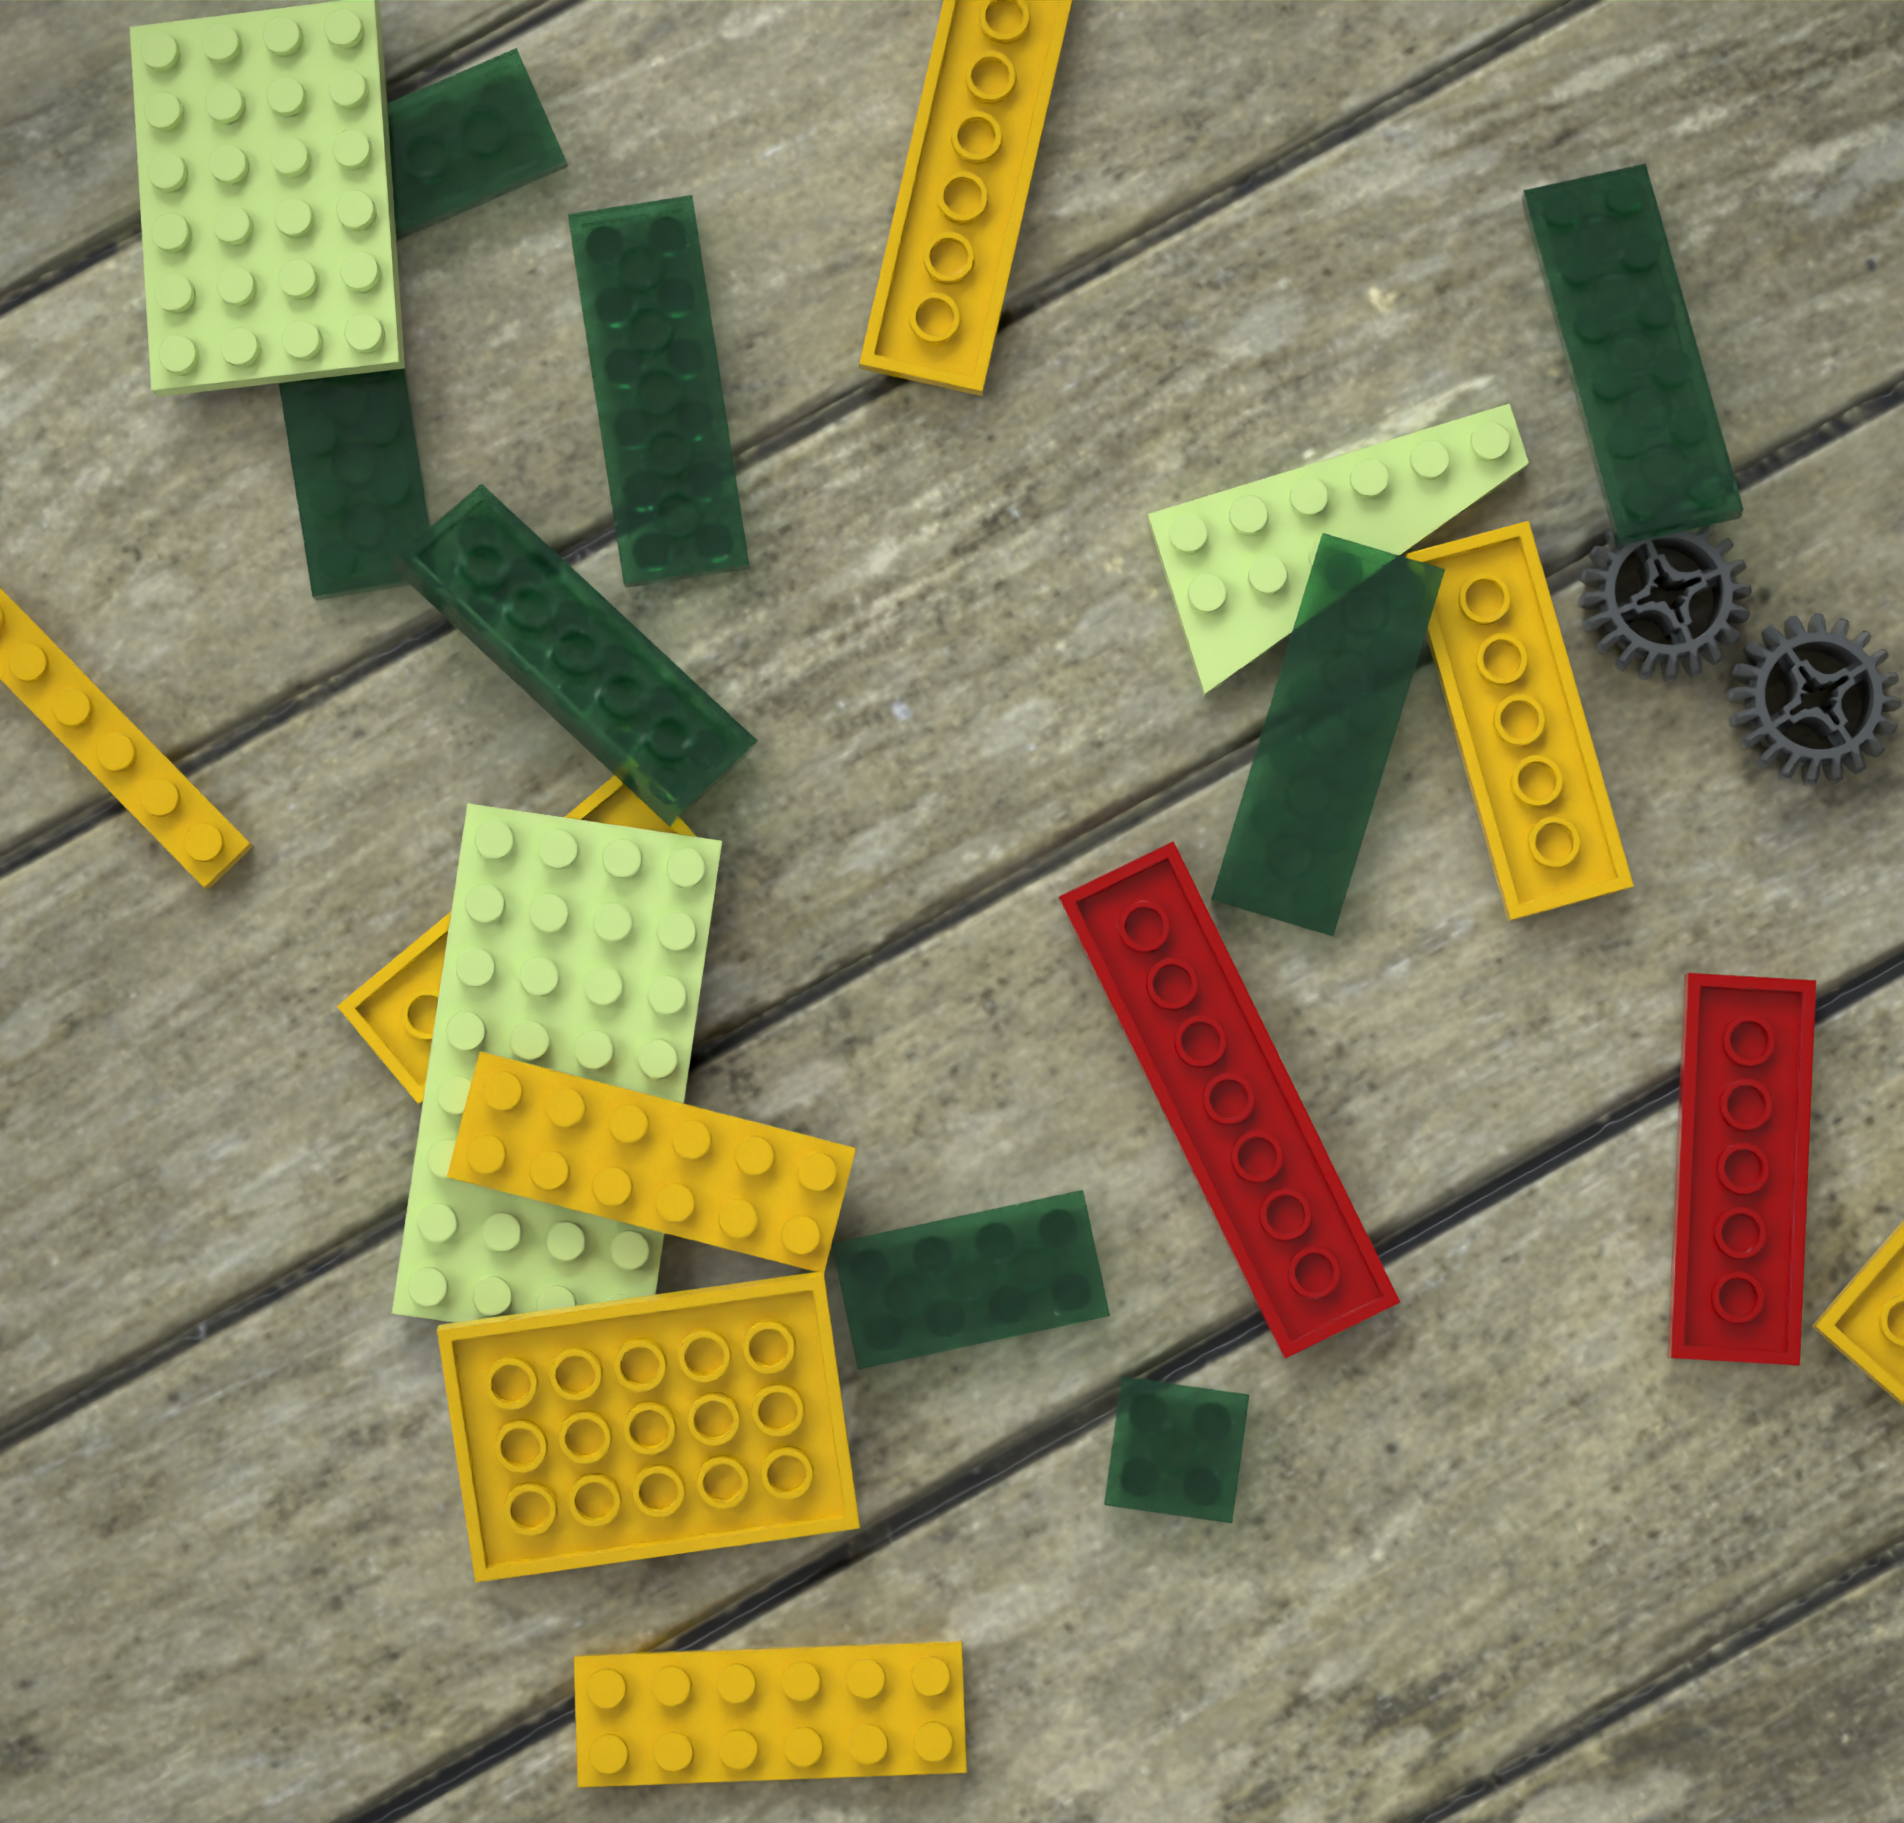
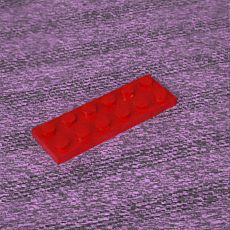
[1667,973,1816,1366]

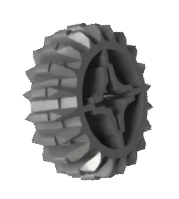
[1578,510,1752,682]
[1726,613,1902,786]

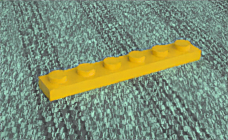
[0,587,253,890]

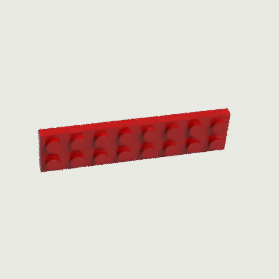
[1058,841,1401,1359]

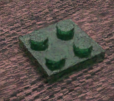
[1103,1376,1250,1523]

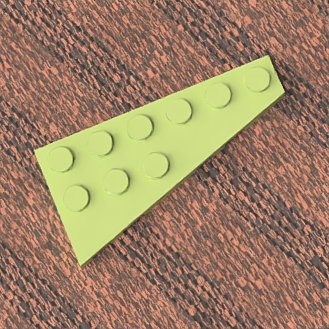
[1147,403,1529,697]

